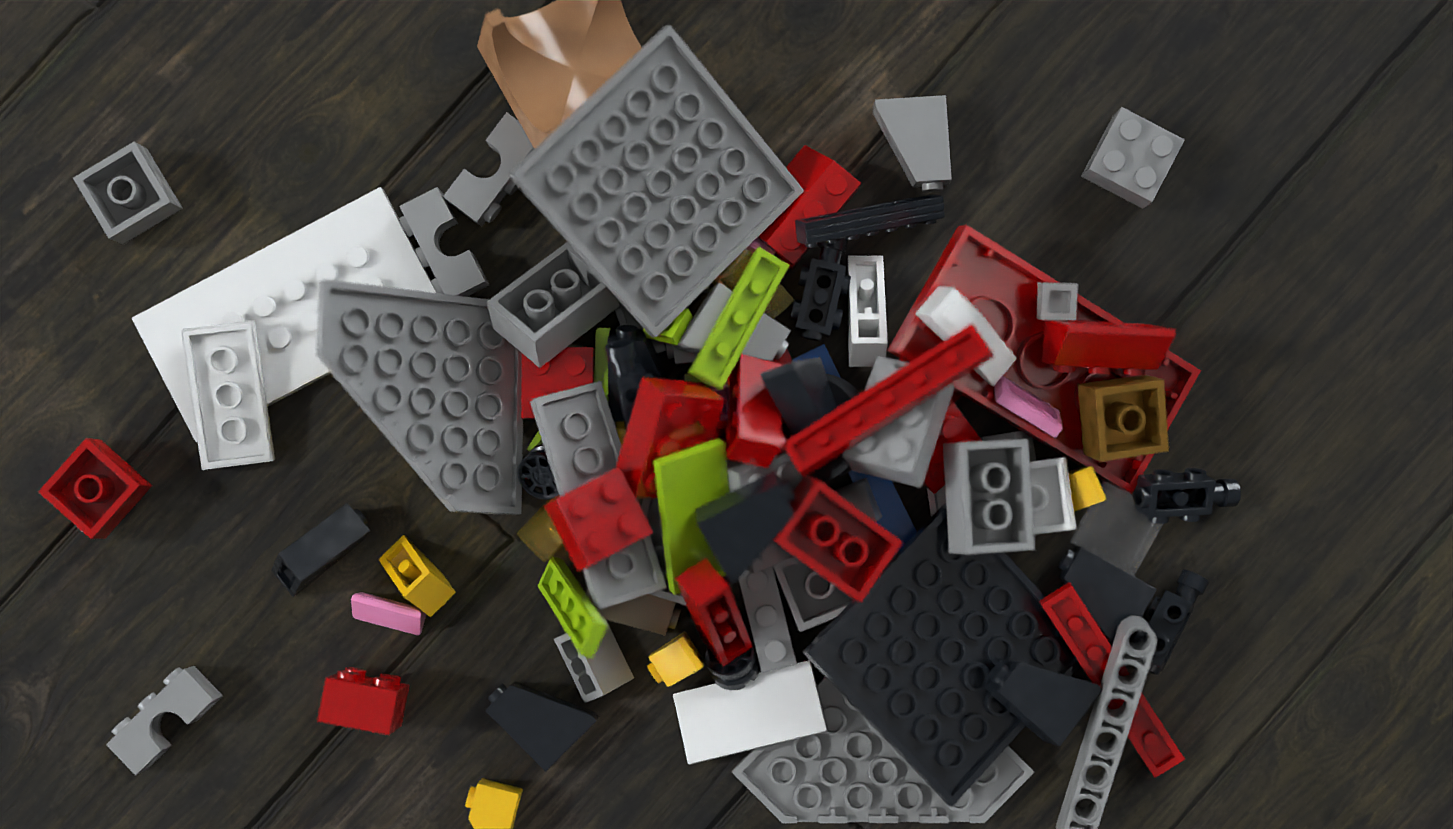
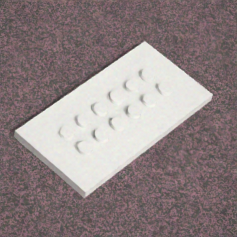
[132,187,436,442]

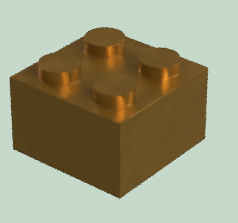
[1078,375,1169,461]

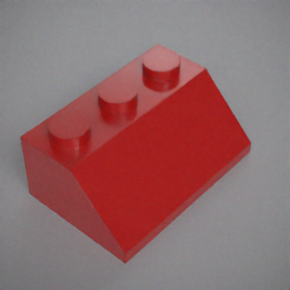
[757,145,861,270]
[1042,320,1176,376]

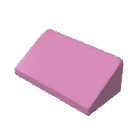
[351,592,426,635]

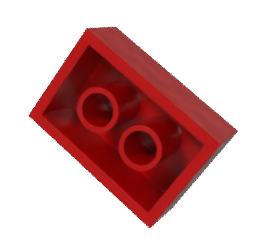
[616,377,725,498]
[773,475,903,603]

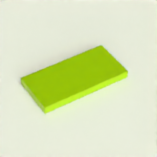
[654,439,730,595]

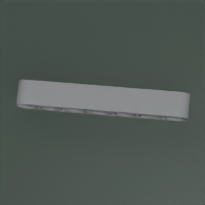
[1056,616,1157,829]

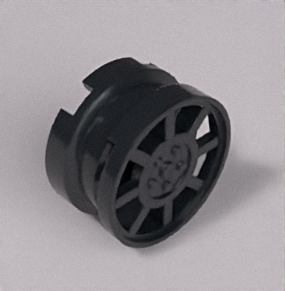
[518,442,559,499]
[705,640,760,690]

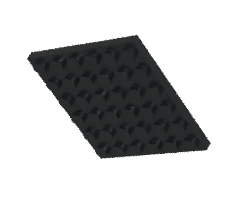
[803,502,1081,807]

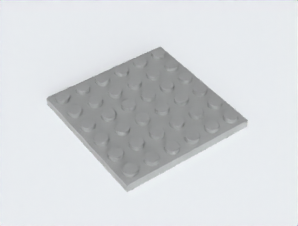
[508,25,805,338]

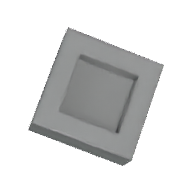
[1036,282,1078,320]

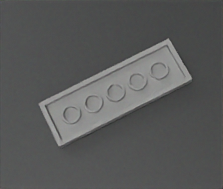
[530,381,667,610]

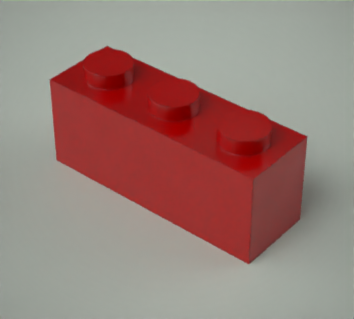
[726,354,786,469]
[675,558,753,666]

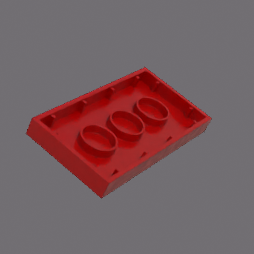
[887,225,1201,494]

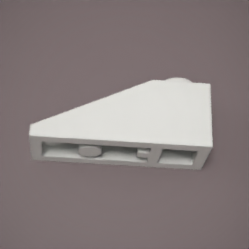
[848,256,888,367]
[915,286,1017,386]

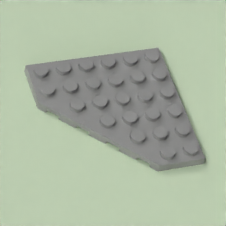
[316,279,523,515]
[732,676,1034,823]

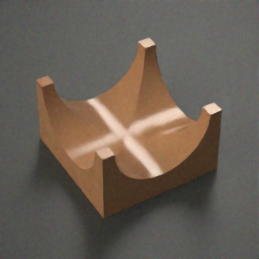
[477,0,642,149]

